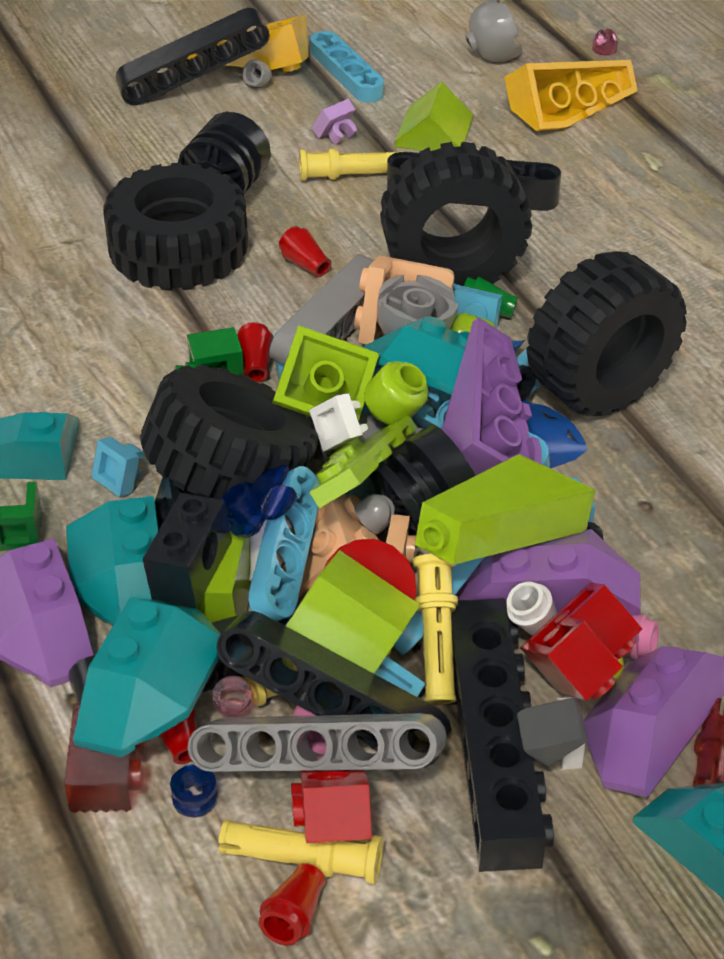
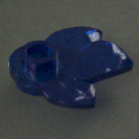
[220,465,297,538]

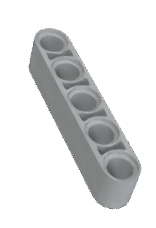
[269,254,374,365]
[188,713,447,772]

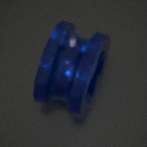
[170,764,218,818]

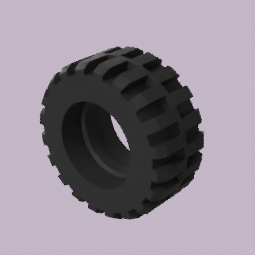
[380,142,533,286]
[103,163,248,291]
[526,251,687,416]
[140,365,318,513]

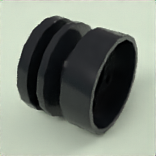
[178,111,271,194]
[369,424,476,536]

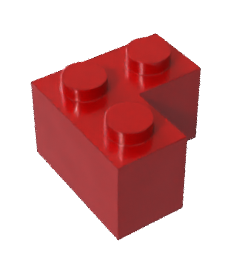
[520,583,643,701]

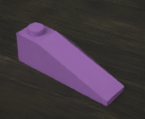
[442,317,542,475]

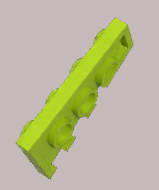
[309,416,417,508]

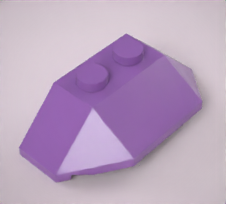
[455,529,641,618]
[0,538,94,687]
[584,646,724,797]

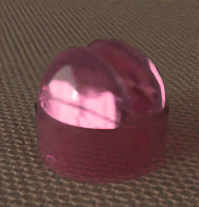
[592,28,618,55]
[212,675,253,716]

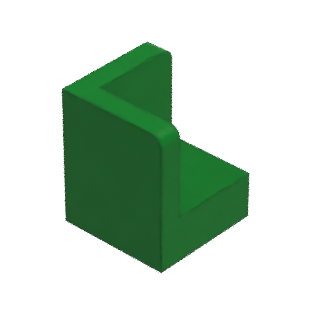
[187,327,244,375]
[0,481,42,551]

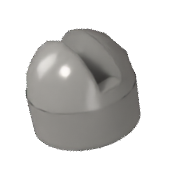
[243,59,272,87]
[354,494,395,535]

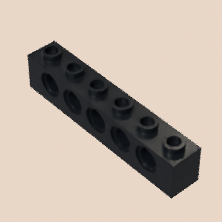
[451,598,554,872]

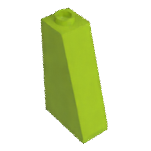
[415,454,596,565]

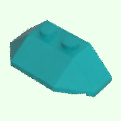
[363,316,470,395]
[66,496,158,626]
[73,597,221,757]
[632,782,724,899]

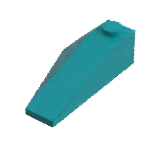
[0,412,79,480]

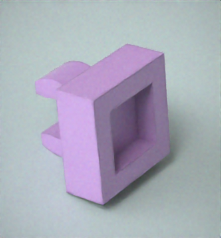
[312,99,357,145]

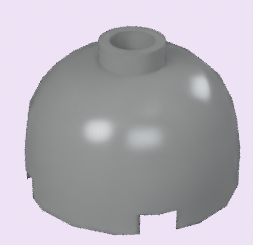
[465,0,522,63]
[377,275,458,335]

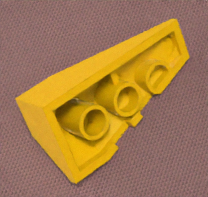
[187,14,309,72]
[504,60,638,131]

